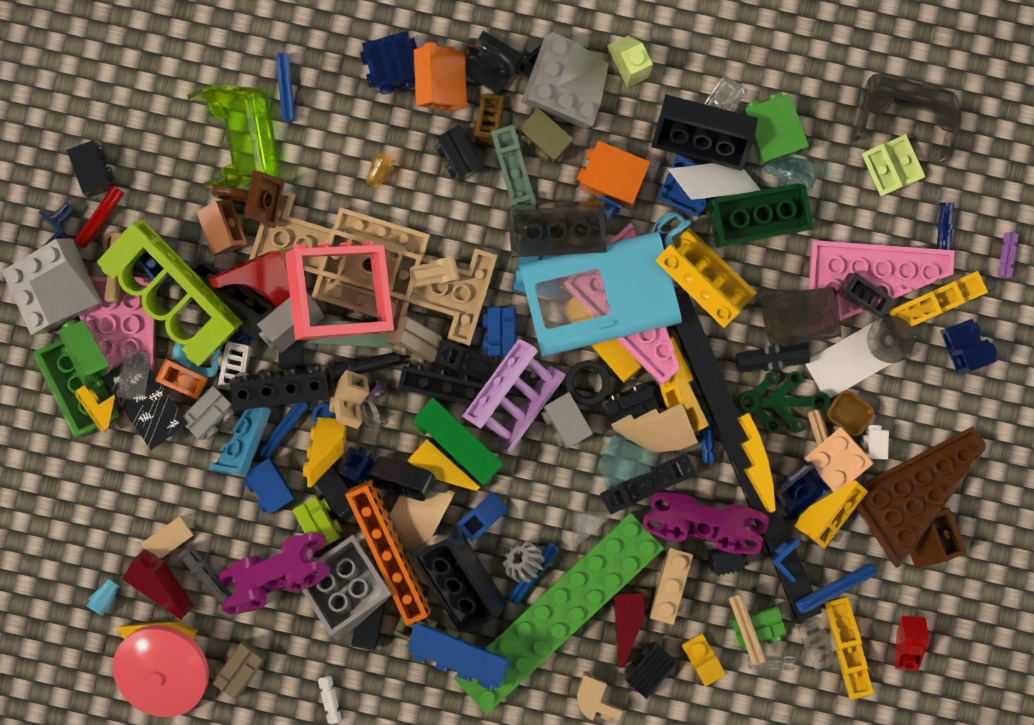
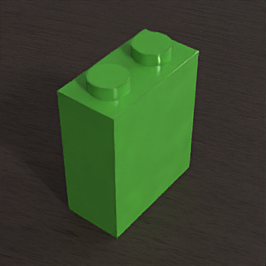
[742,93,809,166]

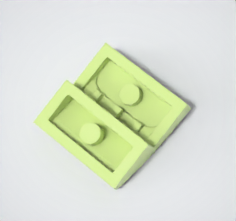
[862,134,925,196]

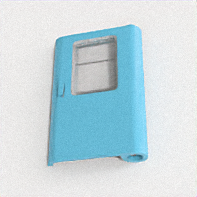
[515,231,682,357]

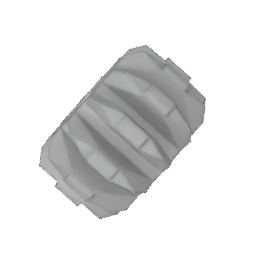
[502,541,545,583]

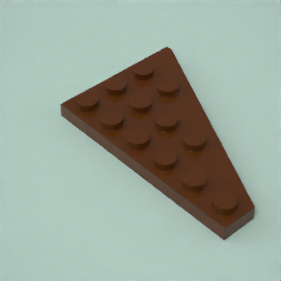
[856,426,986,568]

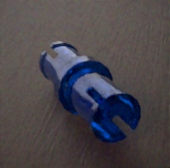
[935,202,955,250]

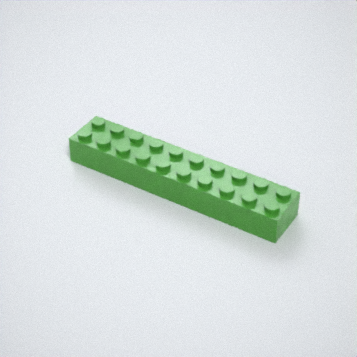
[454,512,664,714]

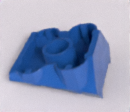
[657,154,709,218]

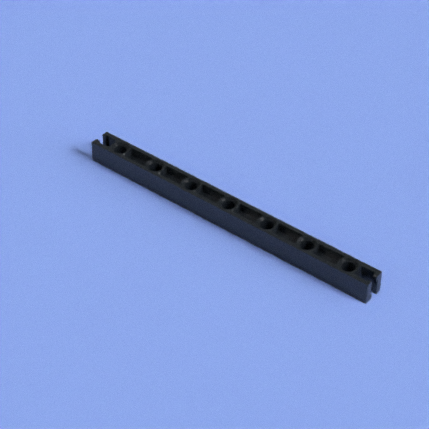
[673,291,822,622]

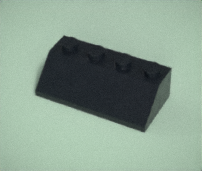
[409,525,507,633]

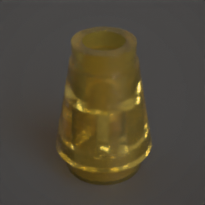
[365,152,395,189]

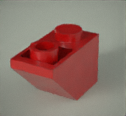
[894,616,930,671]

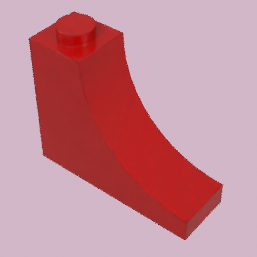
[208,250,290,308]

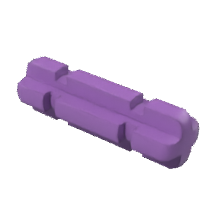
[998,232,1019,279]

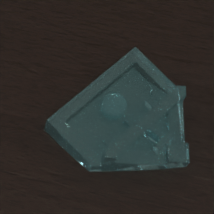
[764,157,816,188]
[598,434,652,487]

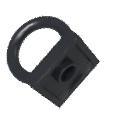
[465,31,523,96]

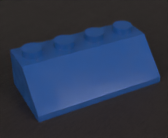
[408,623,512,691]

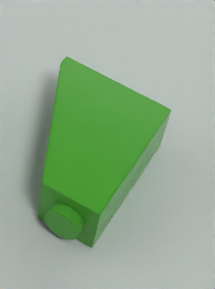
[59,320,109,386]

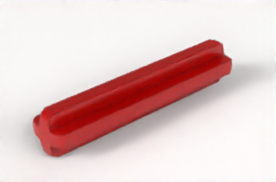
[74,186,124,249]

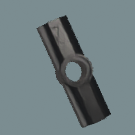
[736,343,810,373]

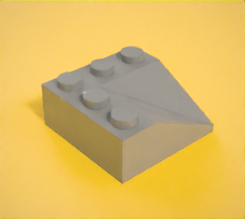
[521,32,609,129]
[2,238,102,335]
[302,535,392,640]

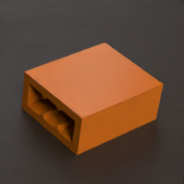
[414,42,467,112]
[577,140,650,210]

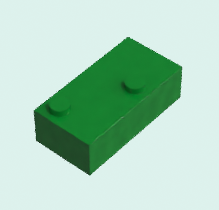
[413,398,504,485]

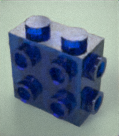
[360,31,417,95]

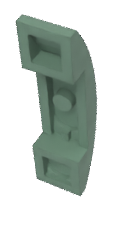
[491,125,540,222]

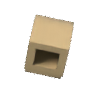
[329,370,369,429]
[577,672,623,722]

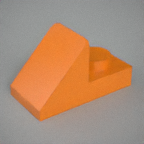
[155,359,207,399]

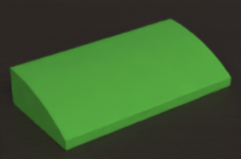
[33,340,120,440]

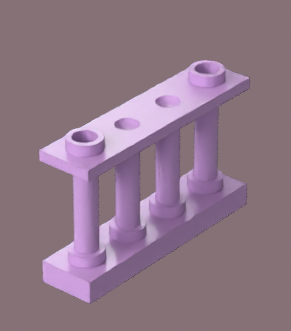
[462,339,566,452]

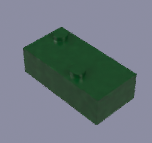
[707,182,814,248]

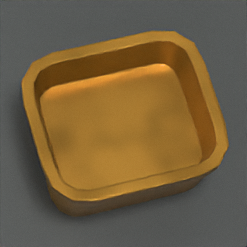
[827,390,874,436]

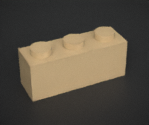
[648,547,693,625]

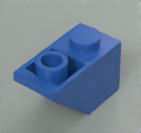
[457,492,509,542]

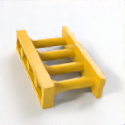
[655,227,757,328]

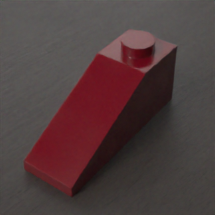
[122,549,194,620]
[613,591,648,668]

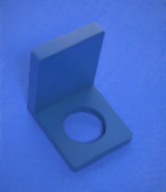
[770,538,801,583]

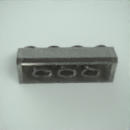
[507,199,608,257]

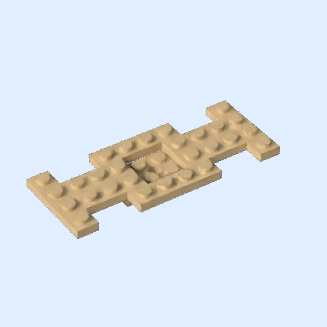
[249,190,498,346]

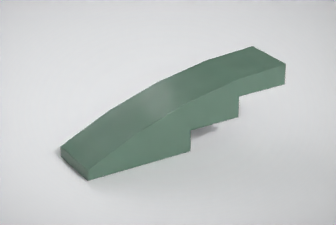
[305,320,393,349]

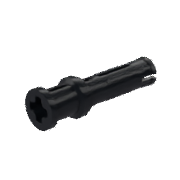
[328,352,402,383]

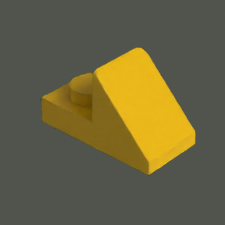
[75,385,115,434]
[681,633,726,687]

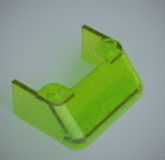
[188,84,280,188]

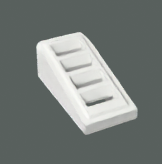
[218,341,252,391]

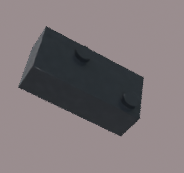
[651,94,758,171]

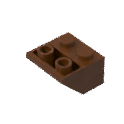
[909,507,967,569]

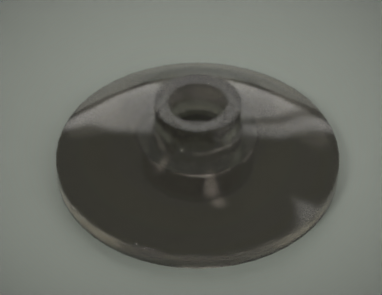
[867,316,915,363]

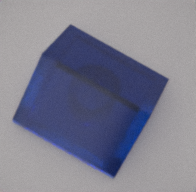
[774,461,828,519]

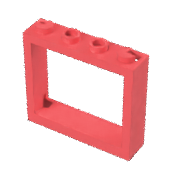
[285,241,394,340]

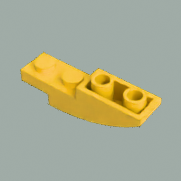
[659,337,709,432]

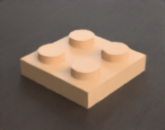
[805,427,874,492]

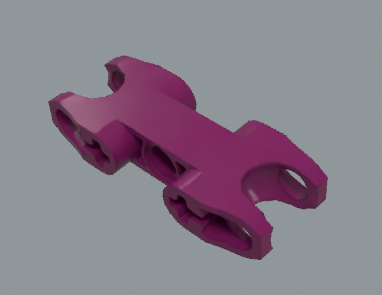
[643,492,769,554]
[219,532,330,615]

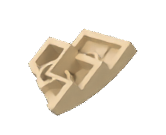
[611,403,698,452]
[390,489,455,551]

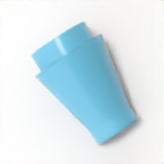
[86,579,120,616]

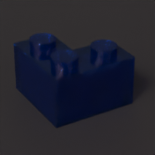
[940,318,997,374]

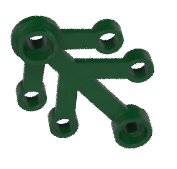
[736,371,830,433]

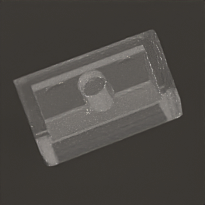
[705,75,748,112]
[116,350,151,401]

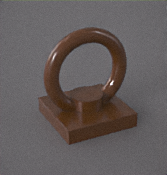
[211,170,284,228]

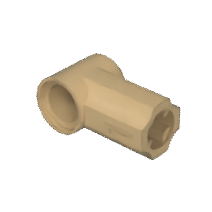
[410,257,460,288]

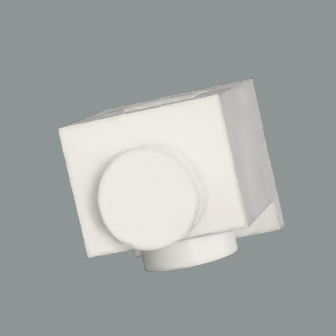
[860,425,889,459]

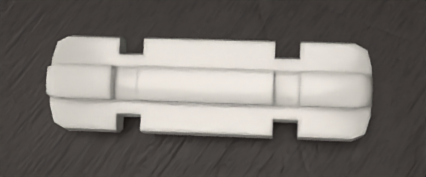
[318,676,342,724]

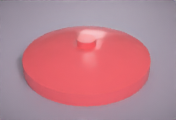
[113,625,209,717]

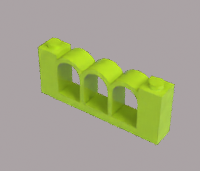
[97,219,244,366]

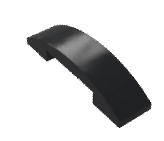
[434,340,532,395]
[600,453,697,515]

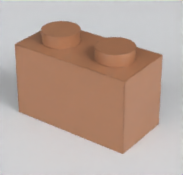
[196,200,247,256]

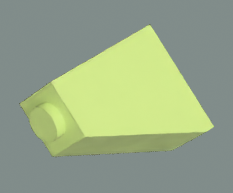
[607,36,653,88]

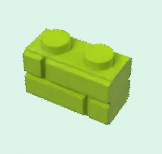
[292,495,343,552]

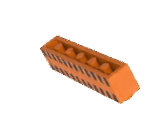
[345,479,432,626]

